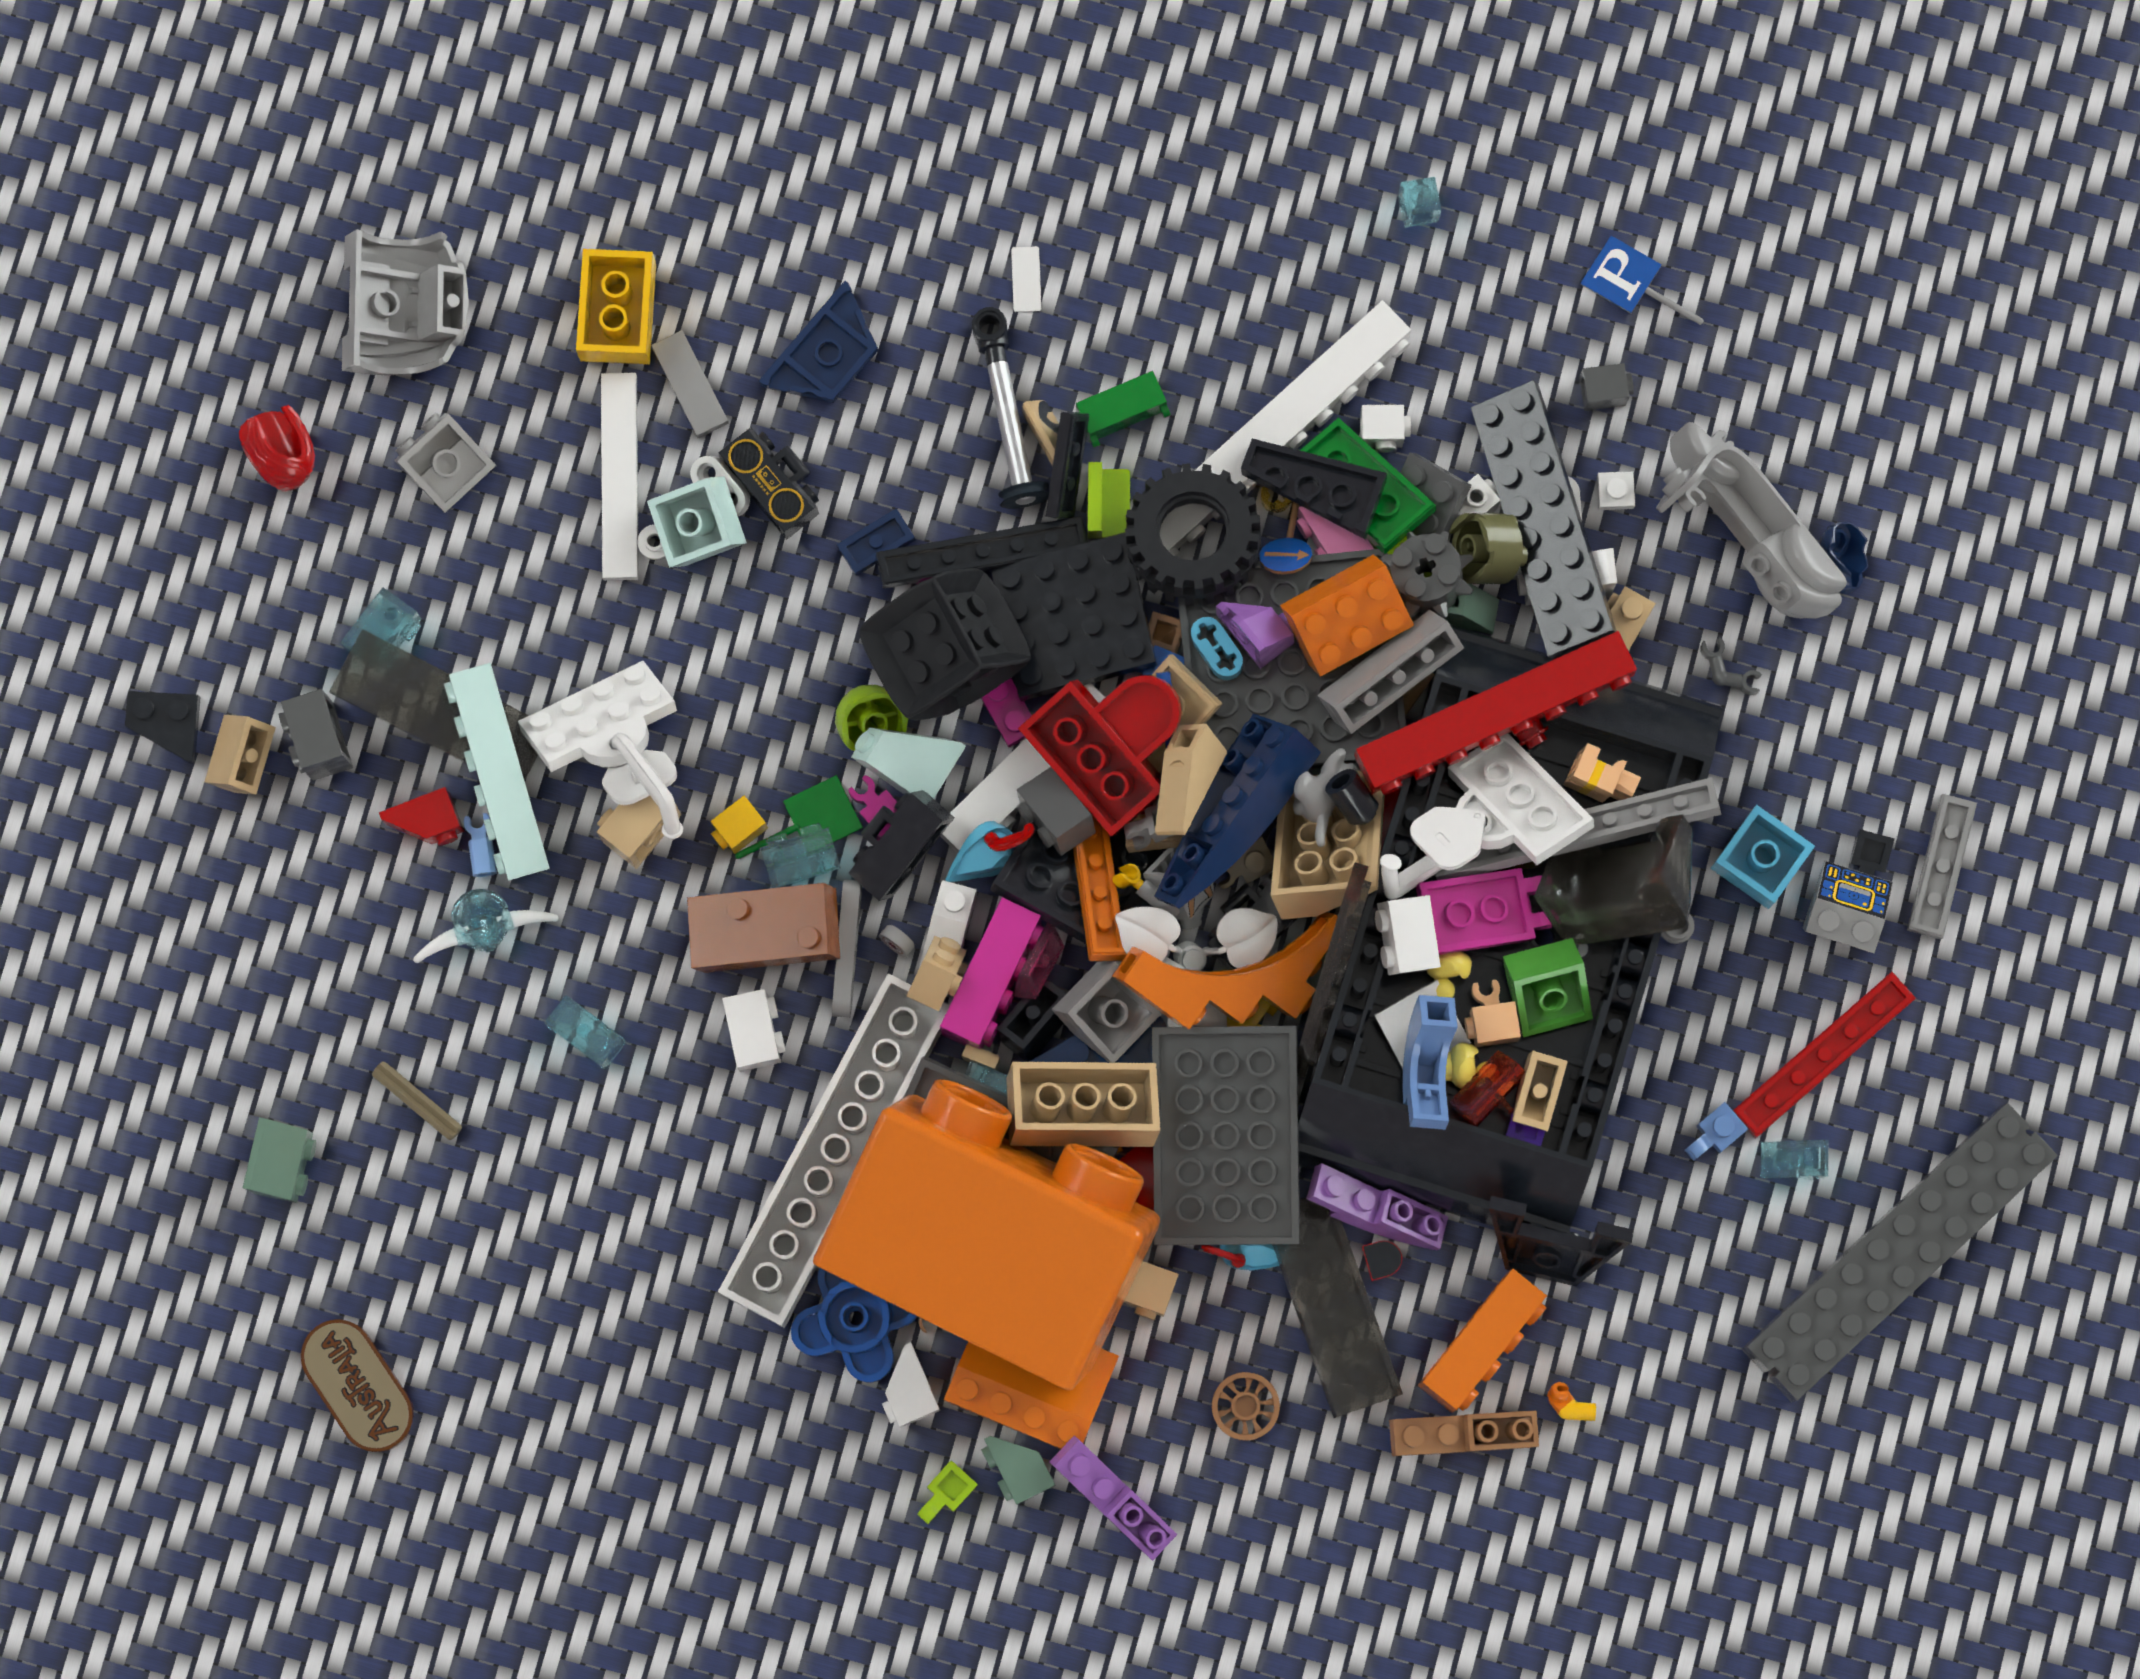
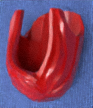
[239,405,315,492]

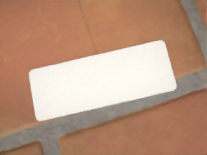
[1011,246,1041,312]

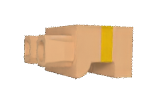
[1563,743,1641,803]

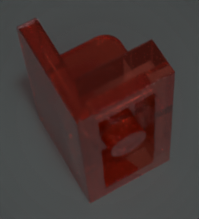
[1449,1050,1525,1127]

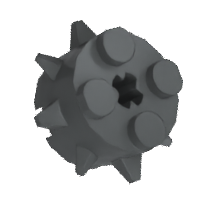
[1381,531,1473,618]

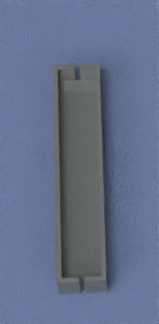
[1742,1103,2058,1403]

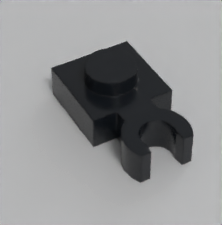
[1849,829,1895,876]

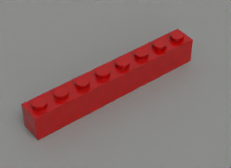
[1354,631,1637,795]

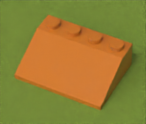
[944,1342,1119,1449]

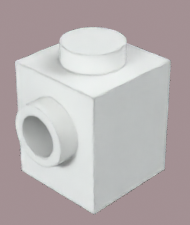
[1360,405,1411,453]
[1455,474,1501,520]

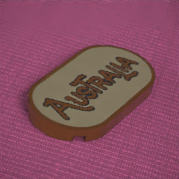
[301,1319,414,1452]

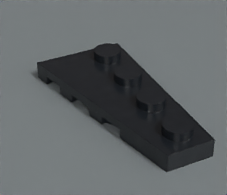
[1241,438,1387,540]

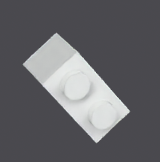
[1375,895,1441,975]
[722,989,786,1072]

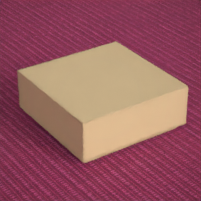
[962,1044,1000,1073]

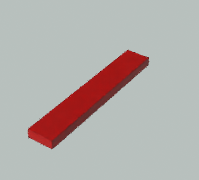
[1733,972,1916,1139]

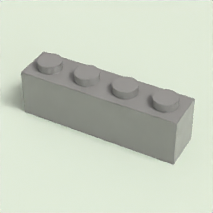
[1317,610,1464,734]

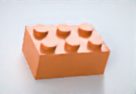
[1280,554,1414,677]

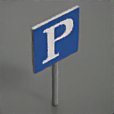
[1580,236,1704,325]

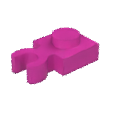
[848,775,897,837]

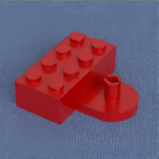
[1018,675,1182,836]

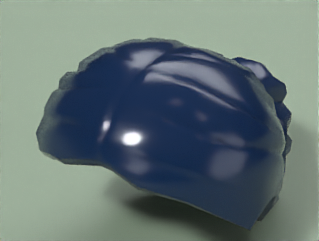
[1820,522,1868,594]

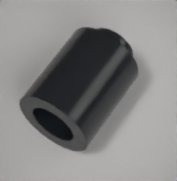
[1325,769,1379,825]

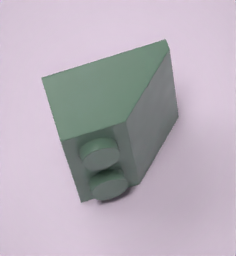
[242,1117,316,1203]

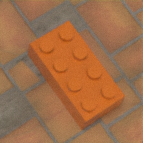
[1418,1268,1547,1413]

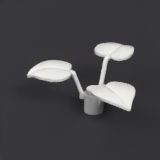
[1115,907,1278,1027]

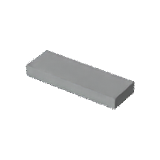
[651,330,729,438]

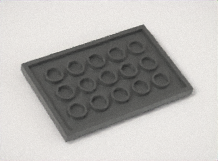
[1152,1026,1300,1245]

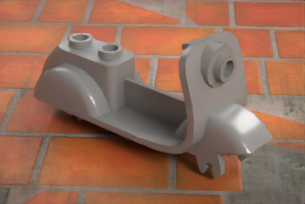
[1656,422,1847,619]

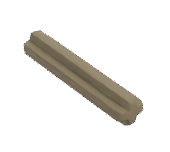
[372,1061,462,1140]

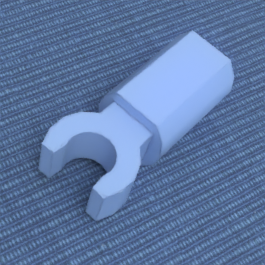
[463,813,497,877]

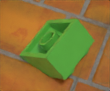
[1503,938,1593,1037]

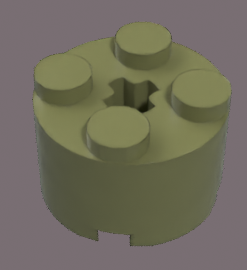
[1449,513,1528,584]

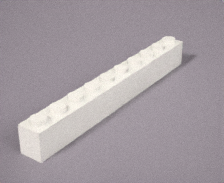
[1160,300,1411,557]

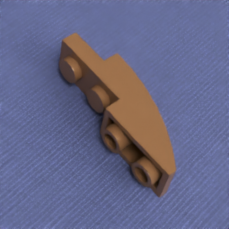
[1389,1410,1539,1456]

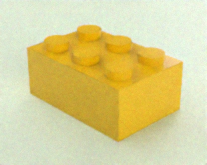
[576,249,656,365]

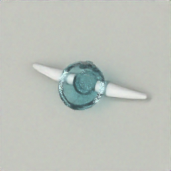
[413,889,559,963]

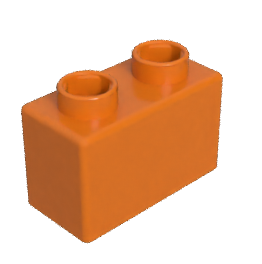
[813,1079,1160,1390]

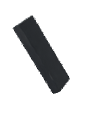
[1046,412,1089,519]

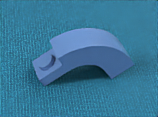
[1403,995,1458,1130]

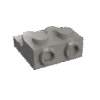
[394,413,496,513]

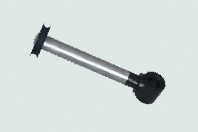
[972,307,1049,509]

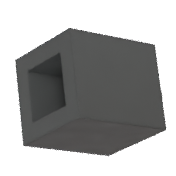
[1579,363,1634,411]

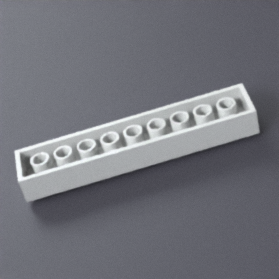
[718,973,950,1328]

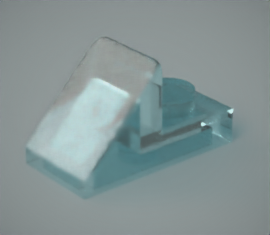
[1761,1140,1828,1180]

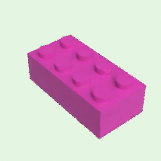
[940,897,1045,1049]

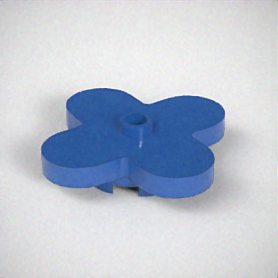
[791,1268,917,1383]

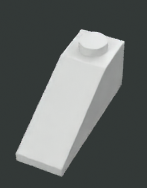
[919,880,977,997]

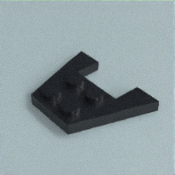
[1489,1196,1634,1286]

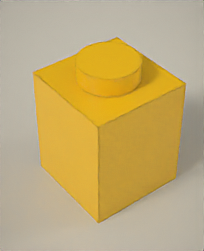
[711,795,768,854]

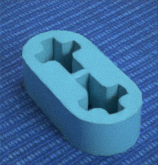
[1191,617,1243,680]

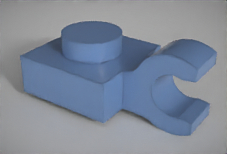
[1684,1102,1748,1161]

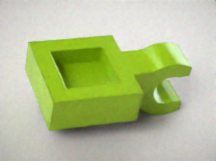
[917,1460,978,1524]

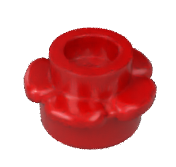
[1516,719,1549,750]

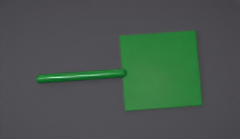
[735,775,863,859]

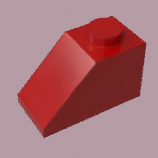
[379,787,465,846]

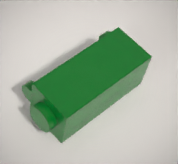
[1076,371,1171,448]

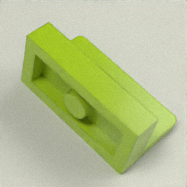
[1088,462,1130,539]

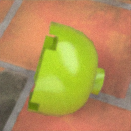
[835,684,908,751]

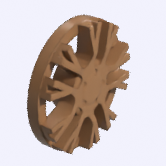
[1212,1372,1280,1441]

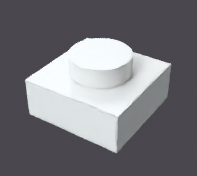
[1597,472,1635,510]

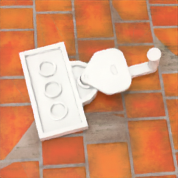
[518,661,683,839]
[1380,733,1594,900]

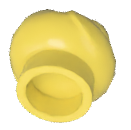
[1427,951,1472,998]
[1446,1042,1500,1091]

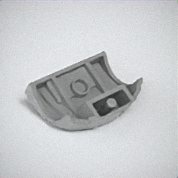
[342,229,469,376]

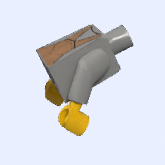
[1112,848,1214,929]

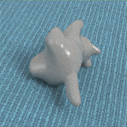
[1293,748,1364,847]

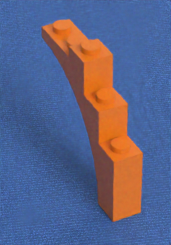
[1112,912,1346,1030]

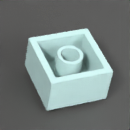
[647,477,747,568]

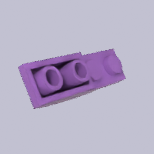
[1306,1163,1448,1250]
[1050,1436,1177,1561]

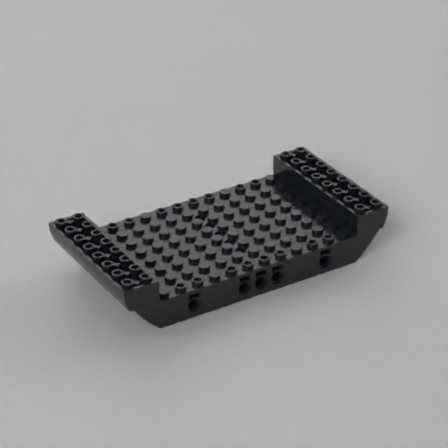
[1298,624,1723,1232]

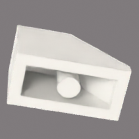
[882,1342,940,1428]

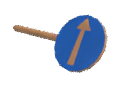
[1259,502,1312,575]

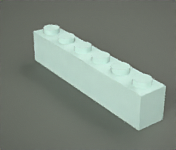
[444,663,550,881]

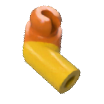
[1547,1382,1596,1421]

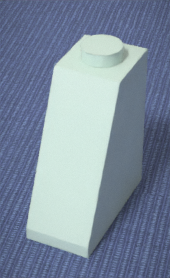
[851,727,966,798]

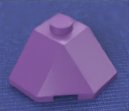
[1216,602,1294,669]

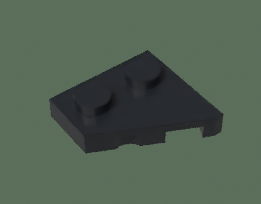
[125,691,201,764]

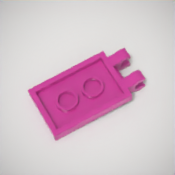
[1416,868,1558,955]

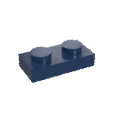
[837,508,915,576]

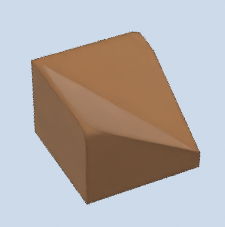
[1149,611,1182,654]

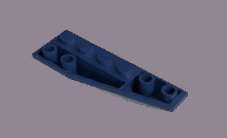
[1154,714,1321,909]

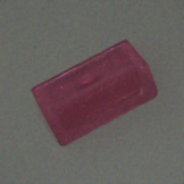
[1014,923,1065,999]

